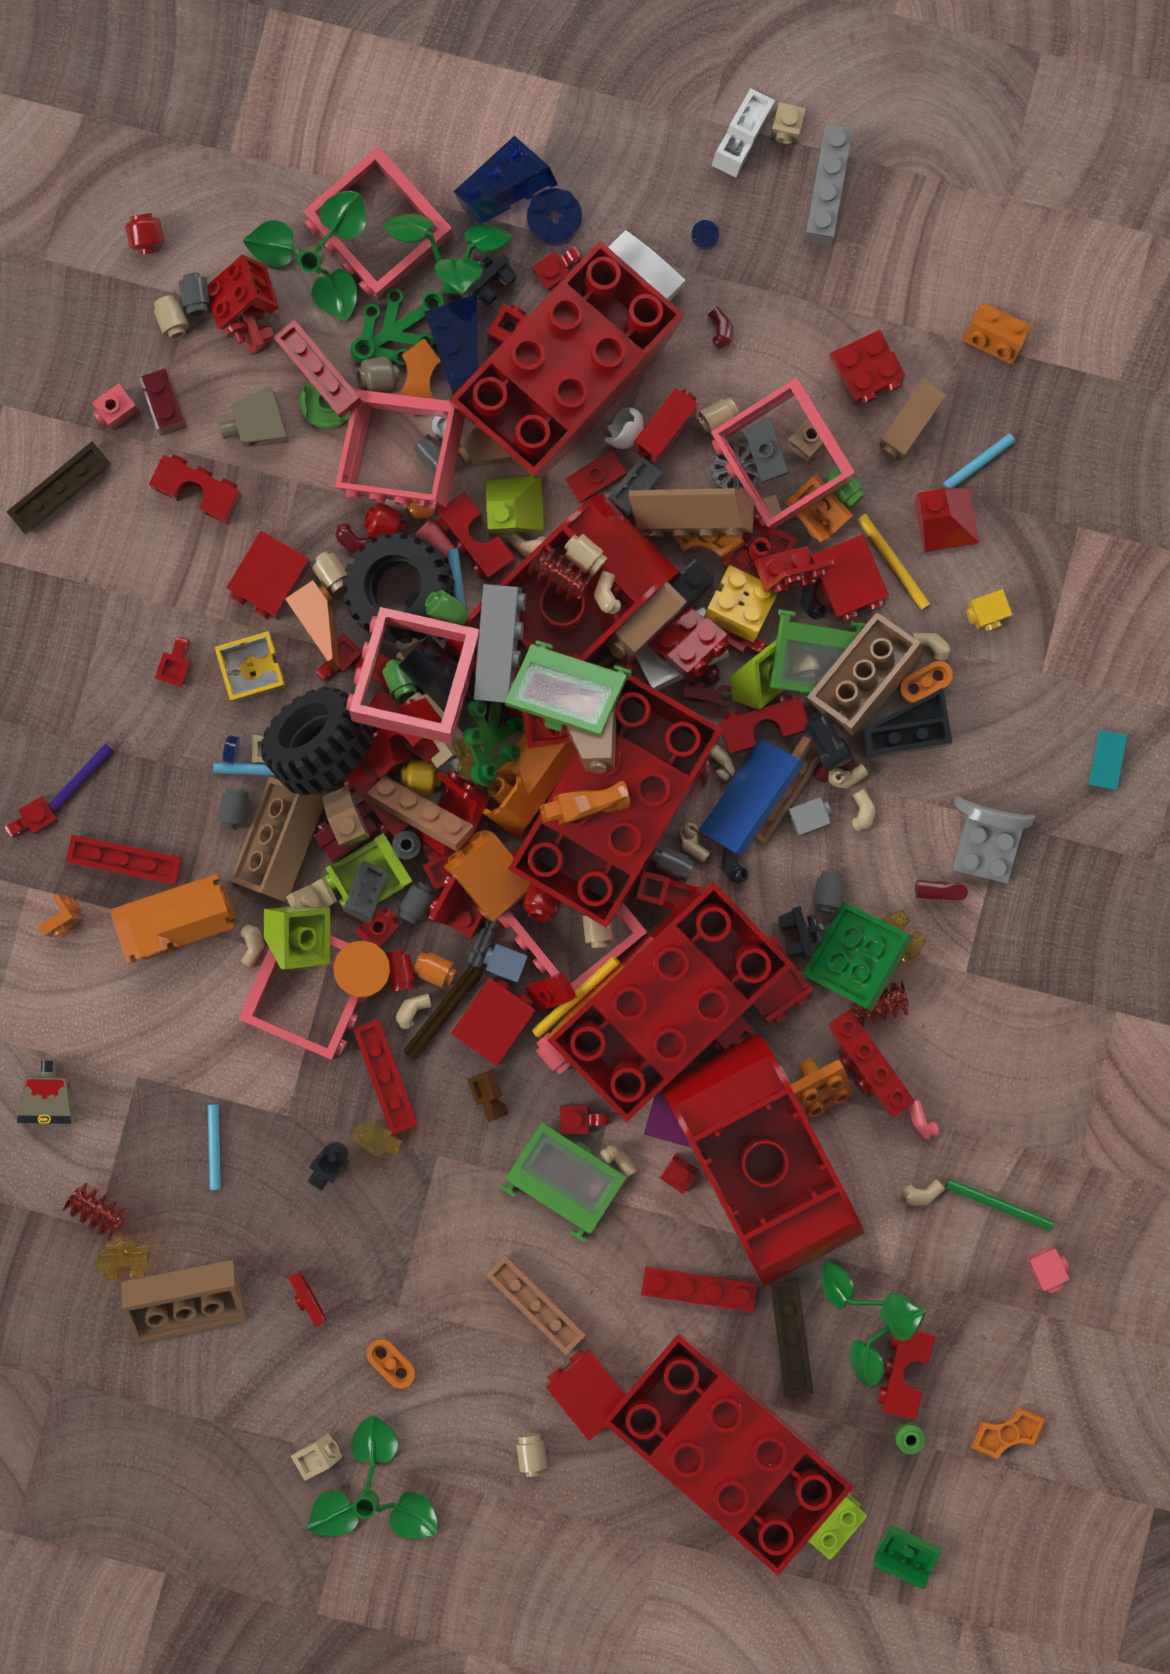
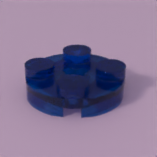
[527,188,582,246]

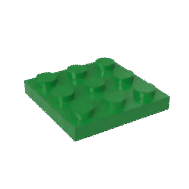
[802,902,914,1012]

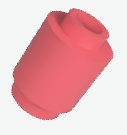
[536,1032,571,1075]

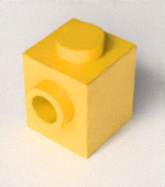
[966,589,1013,632]

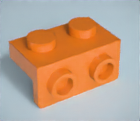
[963,301,1031,364]
[785,474,854,543]
[38,894,83,939]

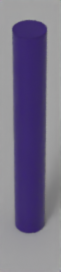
[48,743,114,812]

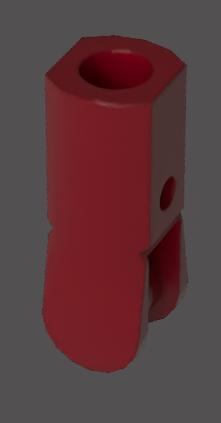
[915,880,968,901]

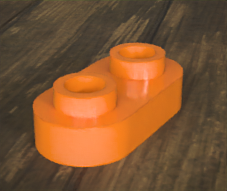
[899,661,953,703]
[367,1338,416,1389]

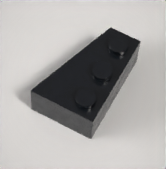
[861,688,953,759]

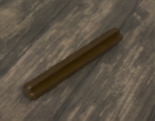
[404,965,482,1059]

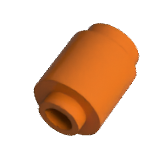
[413,952,457,988]

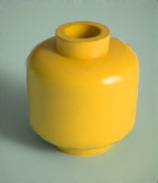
[400,759,441,796]

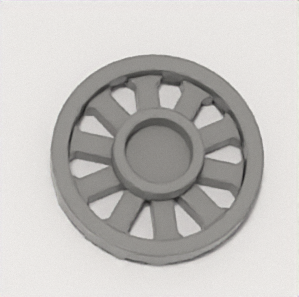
[710,441,760,491]

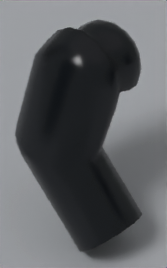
[800,581,827,620]
[721,847,749,884]

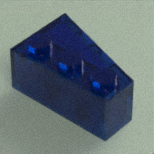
[453,135,558,224]
[424,294,479,396]

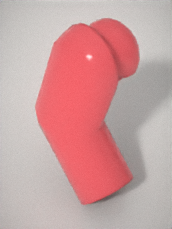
[908,1100,939,1140]

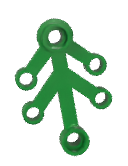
[350,288,444,368]
[463,700,524,787]

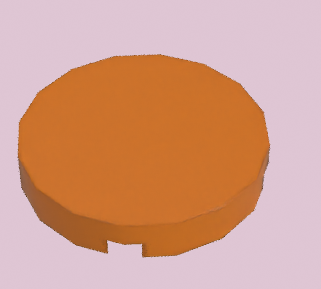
[333,941,390,997]

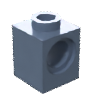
[483,944,528,983]

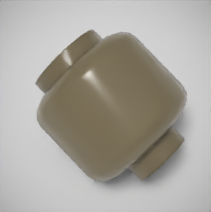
[356,357,399,393]

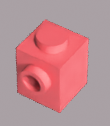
[92,383,139,430]
[1025,1246,1070,1293]

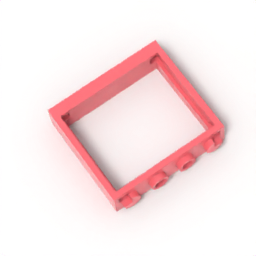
[303,146,453,300]
[711,377,858,530]
[335,389,465,510]
[346,607,480,744]
[497,892,647,991]
[239,935,367,1060]

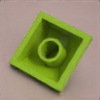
[486,476,544,535]
[730,639,792,710]
[264,907,330,969]

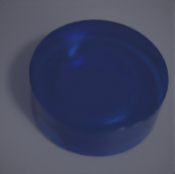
[691,220,719,250]
[223,735,240,764]

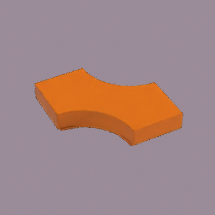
[397,339,441,417]
[672,533,746,559]
[970,1406,1046,1460]

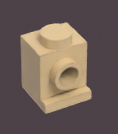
[787,417,829,462]

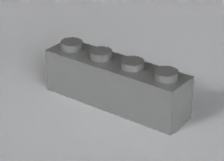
[804,124,853,246]
[474,584,526,702]

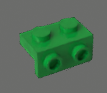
[873,1524,942,1589]

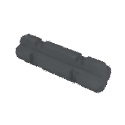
[467,918,500,968]

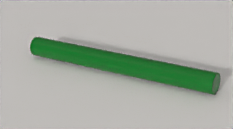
[945,1178,1055,1232]

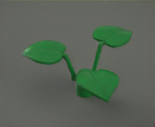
[243,191,367,321]
[383,214,512,296]
[822,1260,926,1388]
[306,1415,438,1539]

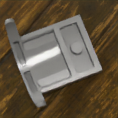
[952,796,1036,883]

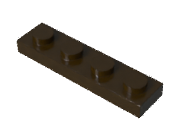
[7,441,111,535]
[770,1279,814,1397]

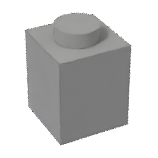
[787,797,833,837]

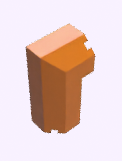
[475,716,576,840]
[110,874,237,964]

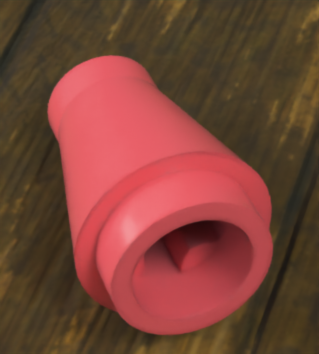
[415,518,456,559]

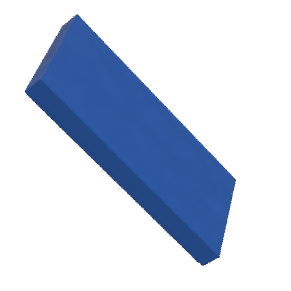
[698,738,804,857]

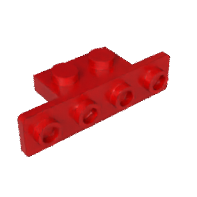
[828,1010,915,1117]

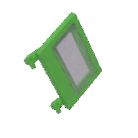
[770,609,866,696]
[505,640,631,737]
[500,1122,626,1242]

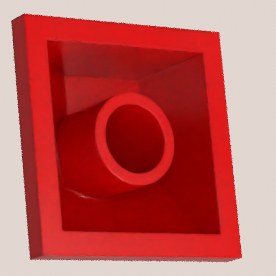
[914,488,979,553]

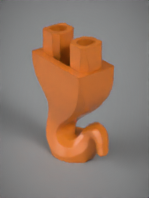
[539,781,630,825]

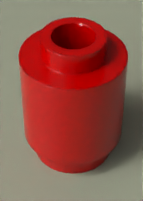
[387,950,415,992]

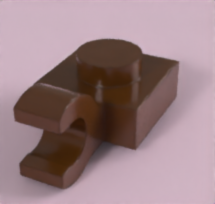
[467,1069,508,1122]

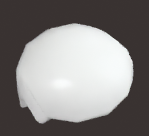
[604,407,644,449]

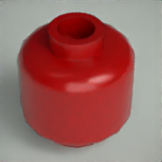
[125,213,164,255]
[363,503,406,540]
[523,883,562,922]

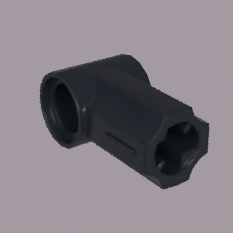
[804,712,854,773]

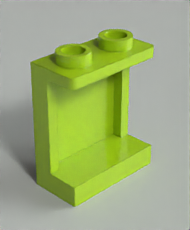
[324,833,414,915]
[808,1494,867,1559]

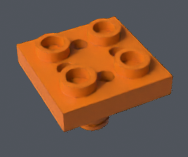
[790,1059,854,1119]

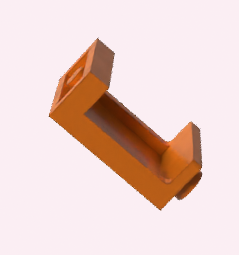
[444,830,530,921]

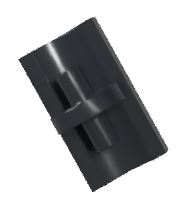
[468,254,517,306]
[778,906,827,958]
[308,1142,349,1190]

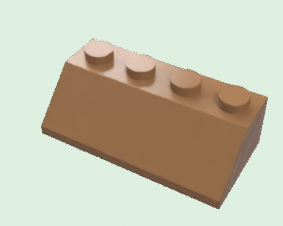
[629,488,754,538]
[807,612,923,740]
[229,776,324,903]
[121,1260,247,1344]

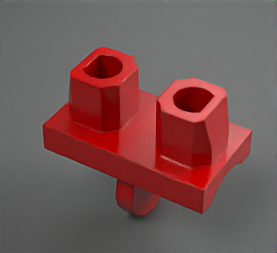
[224,305,275,355]

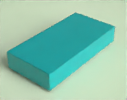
[1088,730,1127,791]

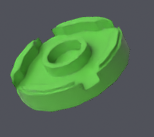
[300,381,351,430]

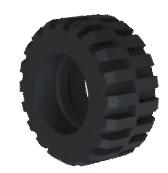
[342,532,455,644]
[261,687,372,795]

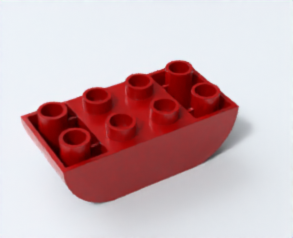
[449,241,684,479]
[444,493,681,728]
[508,675,723,928]
[547,881,794,1122]
[661,1032,864,1287]
[602,1333,854,1576]

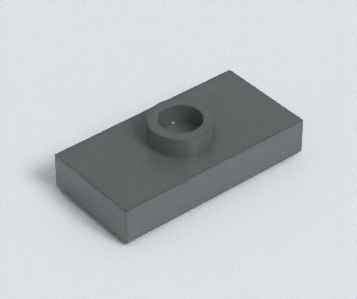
[744,419,789,483]
[608,455,664,517]
[343,860,389,923]

